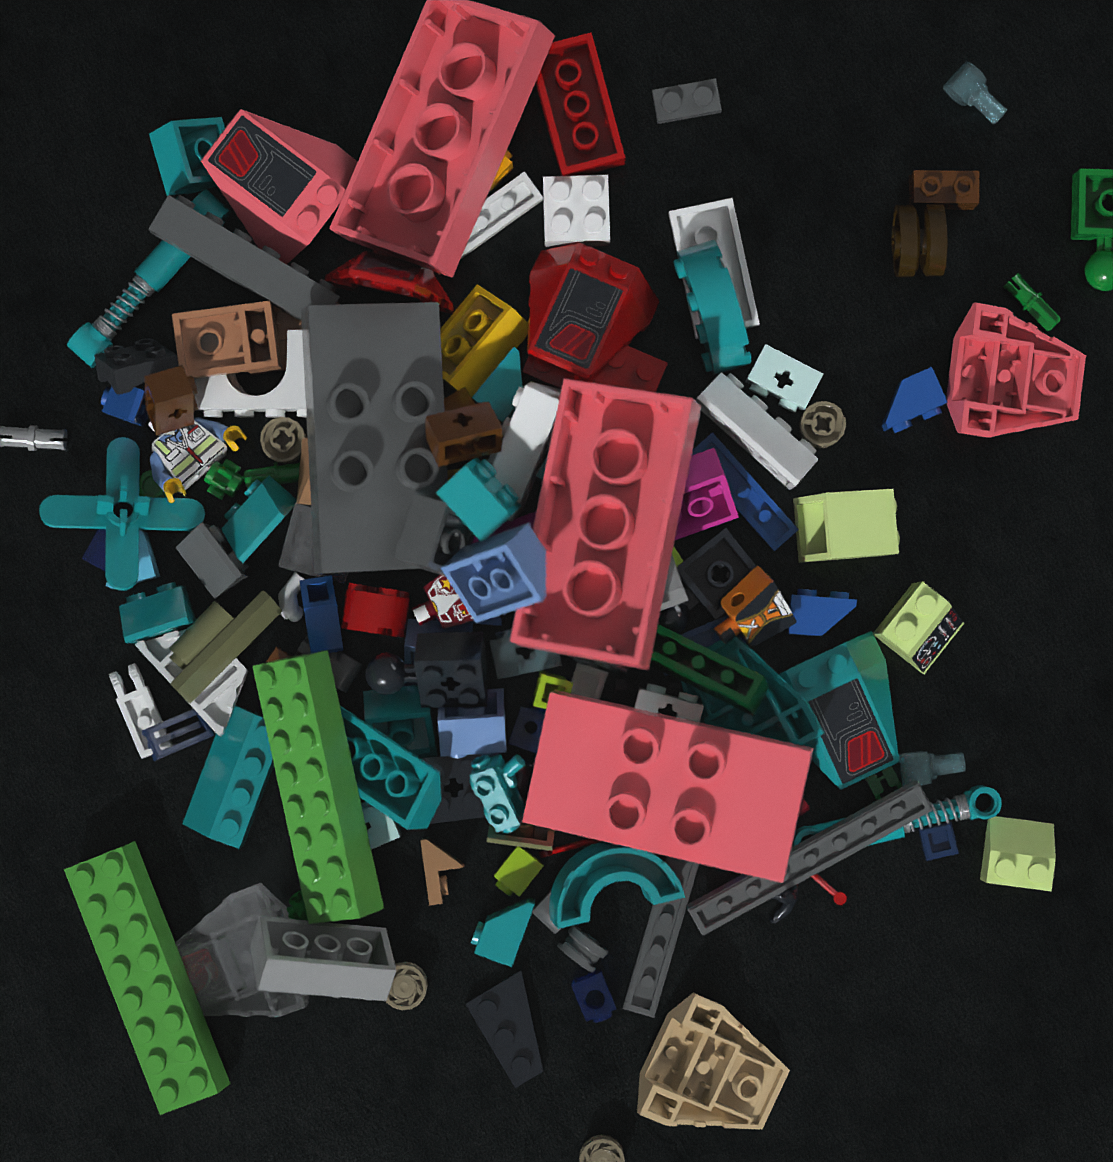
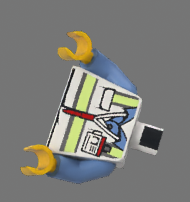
[148,417,247,503]

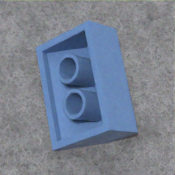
[441,523,546,623]

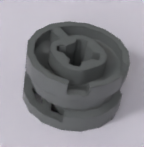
[557,925,609,973]

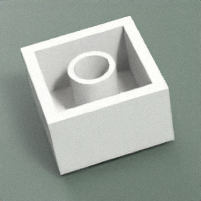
[543,175,610,248]

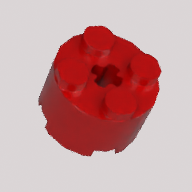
[340,583,411,638]

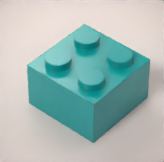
[436,457,521,542]

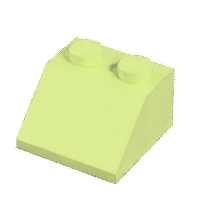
[980,816,1056,891]

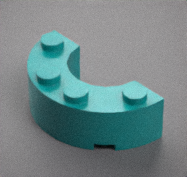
[674,240,751,375]
[549,841,685,929]

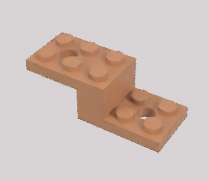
[172,300,340,379]

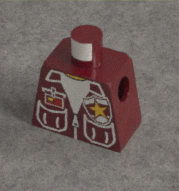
[412,575,474,629]

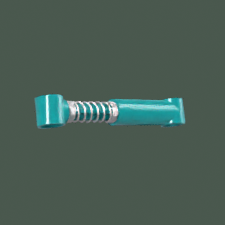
[67,189,231,368]
[794,785,1002,846]

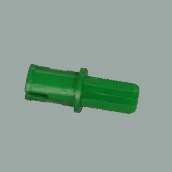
[1003,273,1061,331]
[244,462,300,488]

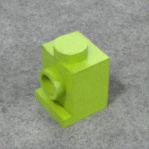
[532,670,573,709]

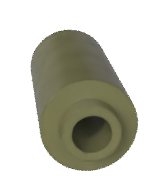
[169,601,234,670]

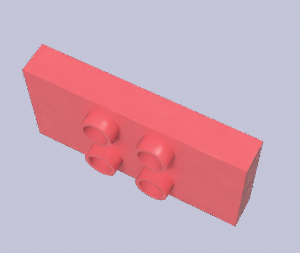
[329,0,555,278]
[510,379,701,670]
[522,690,814,883]

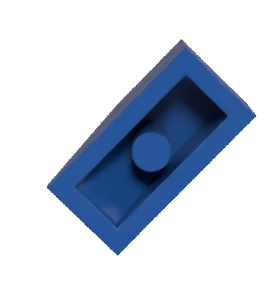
[101,386,148,427]

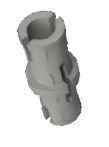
[0,425,67,451]

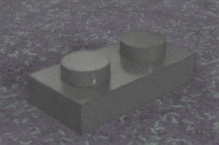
[652,79,722,124]

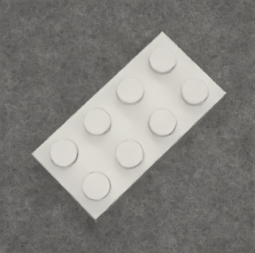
[669,198,760,339]

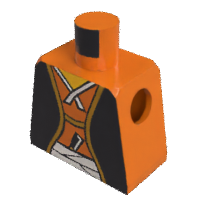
[714,566,797,646]

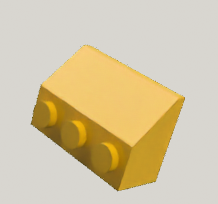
[440,284,528,397]

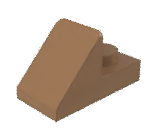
[420,837,465,905]

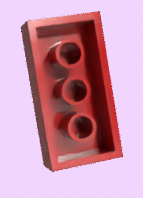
[536,32,625,176]
[522,346,668,393]

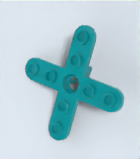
[39,437,205,590]

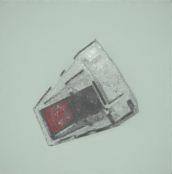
[175,883,309,1017]

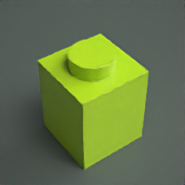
[494,846,544,897]

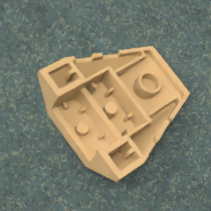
[637,993,790,1129]

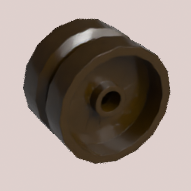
[891,204,947,277]

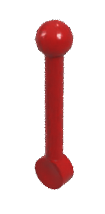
[539,838,603,858]
[811,874,847,905]

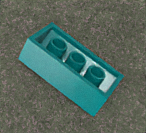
[182,705,274,849]
[340,706,441,830]

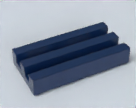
[141,709,214,761]

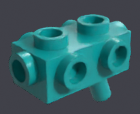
[469,754,526,833]

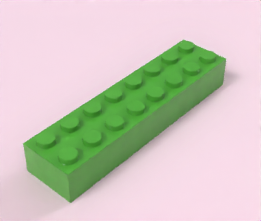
[253,650,384,924]
[64,841,230,1115]

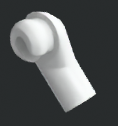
[278,572,305,622]

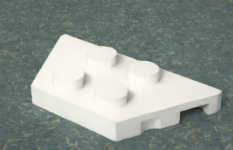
[135,626,248,737]

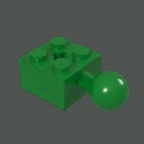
[1071,168,1113,291]

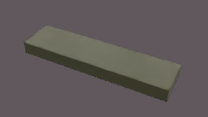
[170,590,282,704]

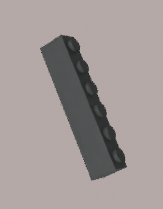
[149,195,340,322]

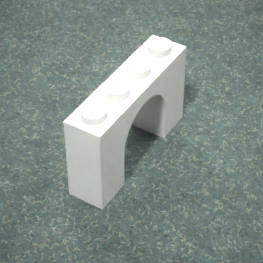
[194,330,306,418]

